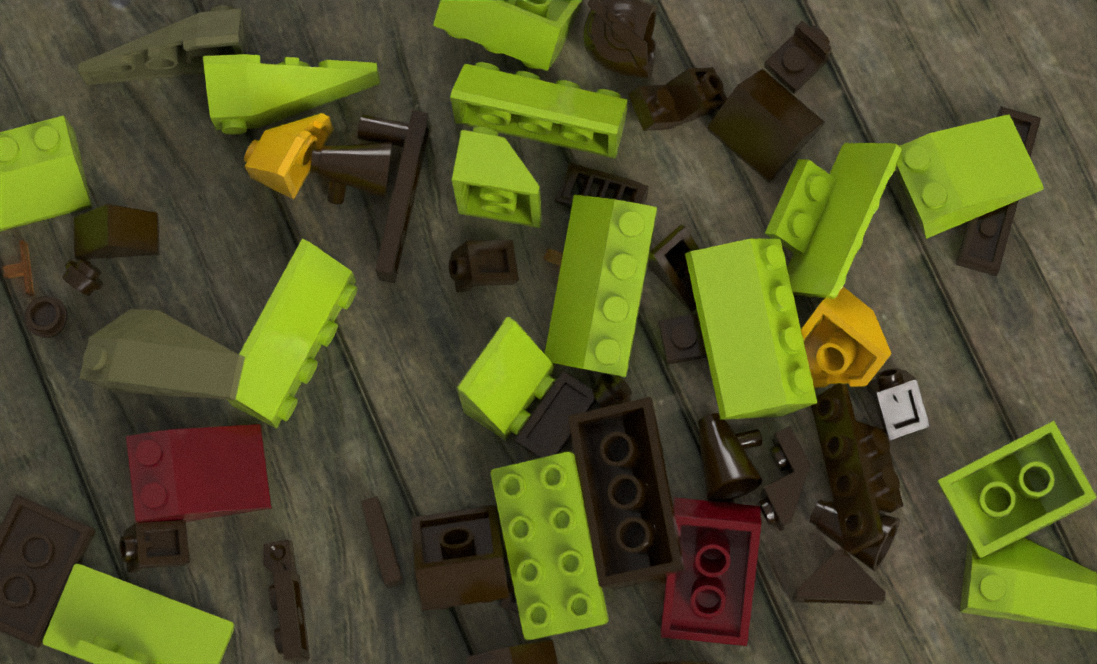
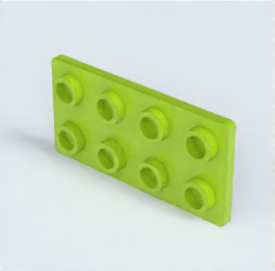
[765,143,902,299]
[491,452,609,640]
[43,564,235,664]

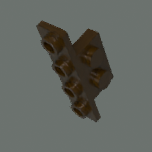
[811,383,904,554]

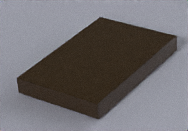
[0,494,96,648]

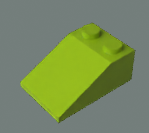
[895,114,1044,239]
[457,317,556,441]
[937,421,1097,559]

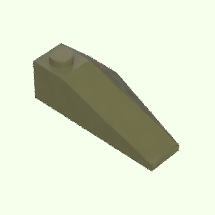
[78,5,249,85]
[79,309,245,400]

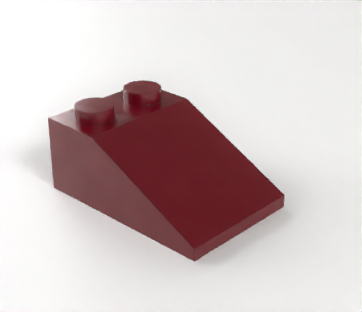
[126,424,272,523]
[660,497,761,646]

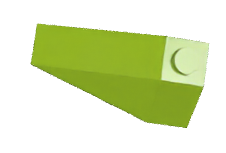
[203,54,380,135]
[960,538,1097,632]

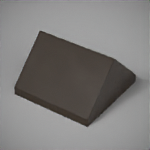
[707,69,825,183]

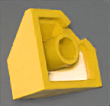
[244,113,333,200]
[801,287,892,388]

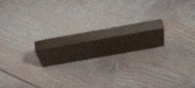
[955,106,1041,276]

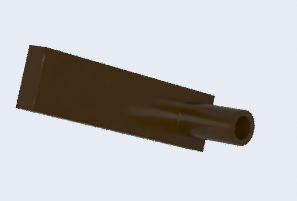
[357,110,431,283]

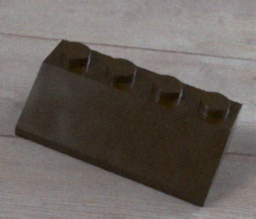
[568,397,685,590]

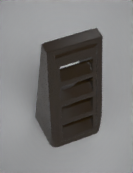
[555,163,649,208]

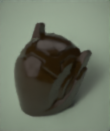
[583,0,657,79]

